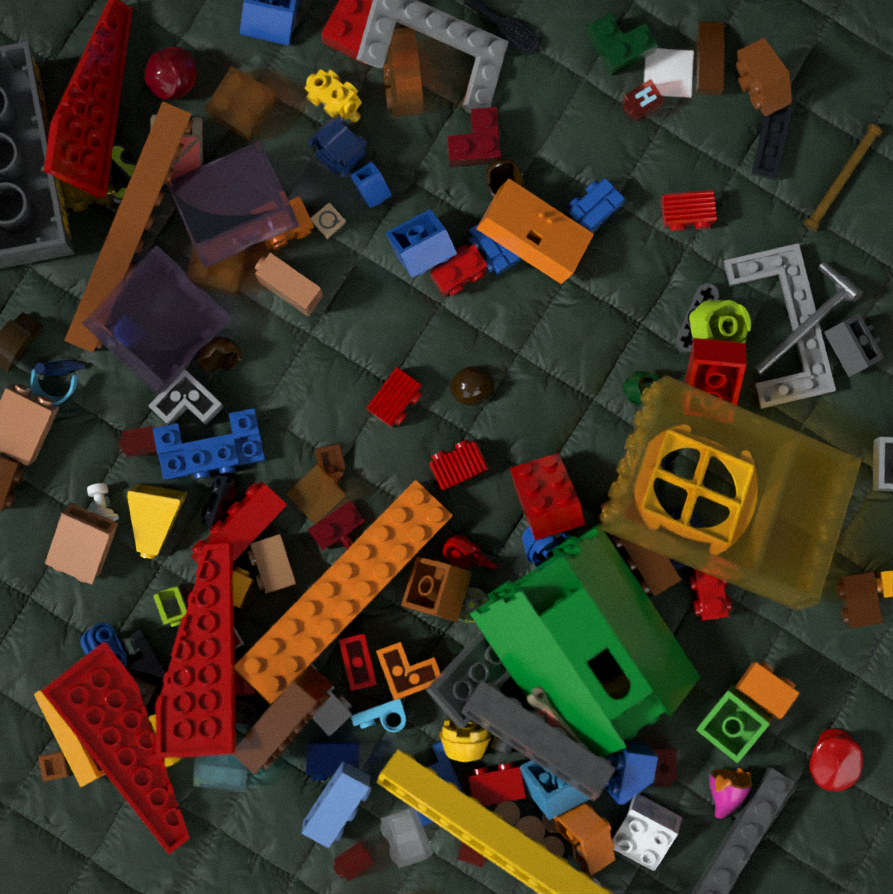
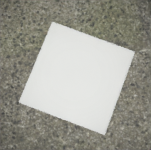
[644,49,693,97]

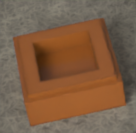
[38,751,70,782]

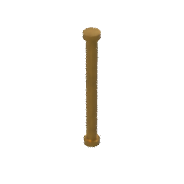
[804,124,883,231]

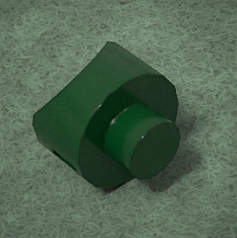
[623,371,662,407]

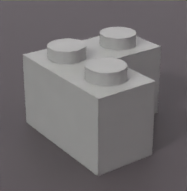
[148,369,224,426]

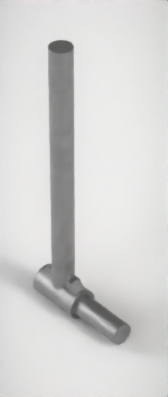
[753,261,863,375]

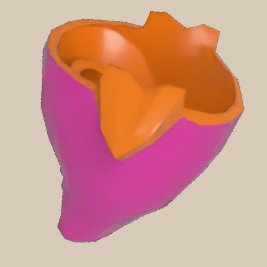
[709,768,752,819]

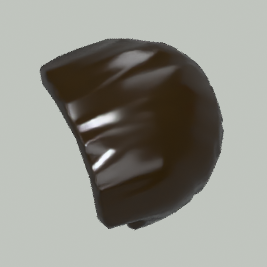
[485,158,526,198]
[198,336,242,374]
[450,366,495,406]

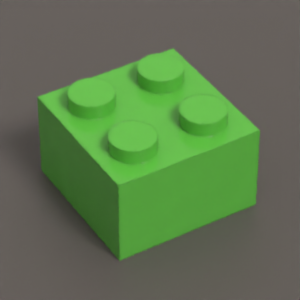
[696,685,773,763]

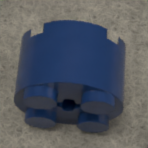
[308,116,367,177]

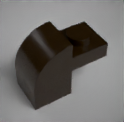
[0,312,44,373]

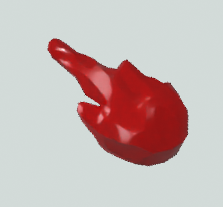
[443,535,498,570]

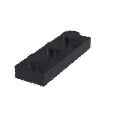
[751,105,793,180]

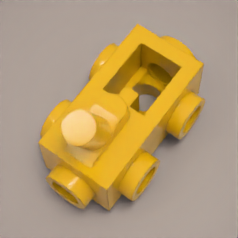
[305,69,362,122]

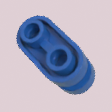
[81,623,127,667]

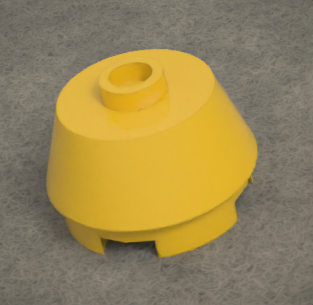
[439,718,491,762]

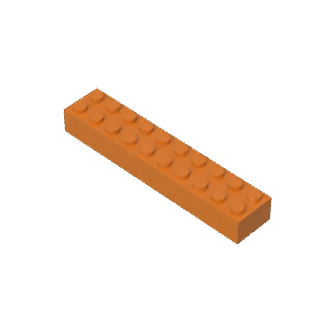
[234,480,453,705]

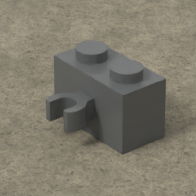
[824,313,884,377]

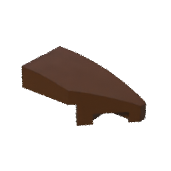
[314,443,345,497]

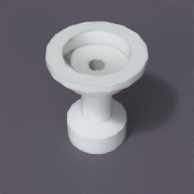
[87,483,119,521]

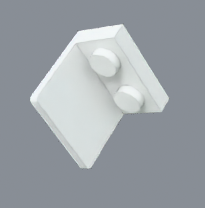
[612,794,682,871]

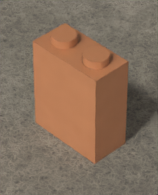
[255,253,323,317]
[0,384,59,466]
[45,503,118,585]

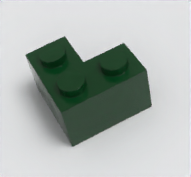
[587,13,658,76]

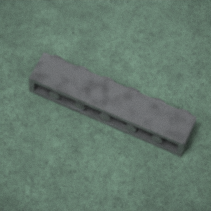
[461,681,615,801]
[691,767,795,894]

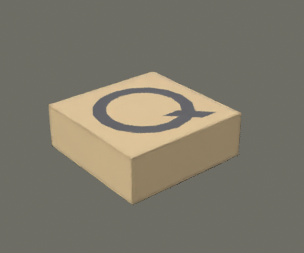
[310,203,346,239]

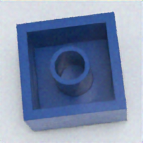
[386,209,457,278]

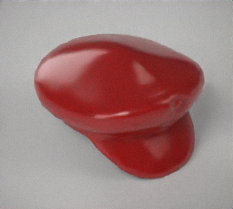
[810,728,863,791]

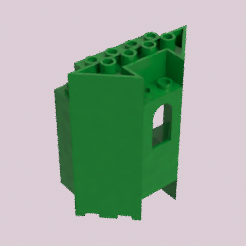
[470,524,701,757]

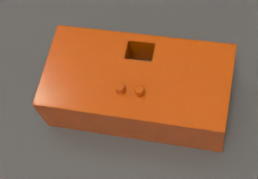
[476,179,594,284]

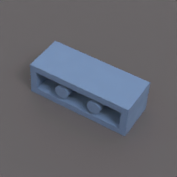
[302,761,372,848]

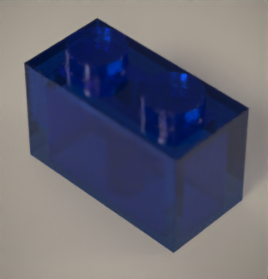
[306,743,360,781]

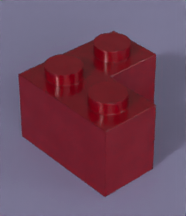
[447,107,500,167]

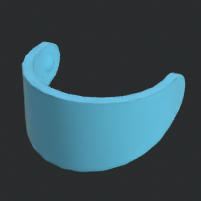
[30,369,77,405]

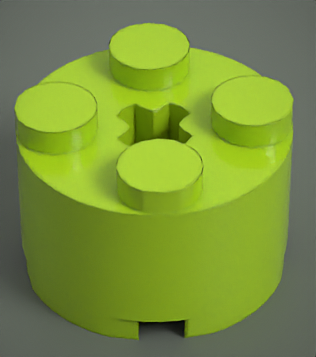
[689,299,751,343]

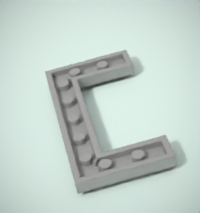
[357,0,508,109]
[724,243,836,409]

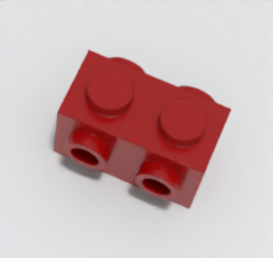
[430,244,487,297]
[689,565,732,621]

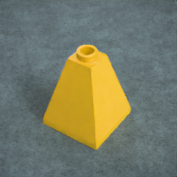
[127,483,187,559]

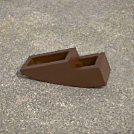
[696,21,724,95]

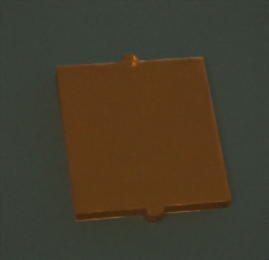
[286,464,346,524]

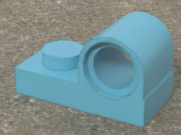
[351,698,406,732]

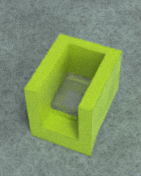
[153,584,187,627]

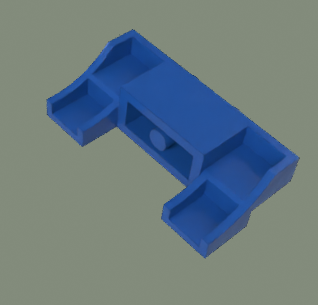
[153,408,266,481]

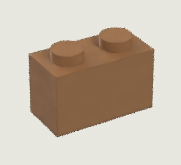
[248,534,297,594]

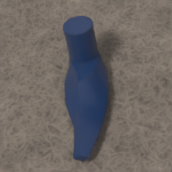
[35,360,85,376]

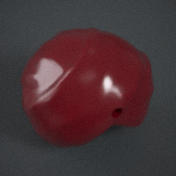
[144,46,197,101]

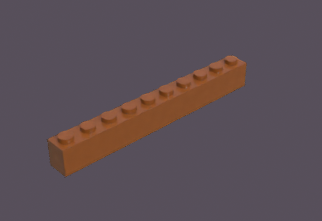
[64,101,194,352]

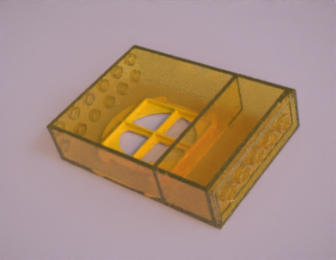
[601,376,862,611]

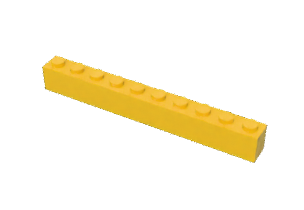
[377,750,613,894]

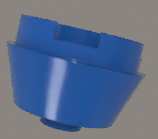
[522,526,572,567]

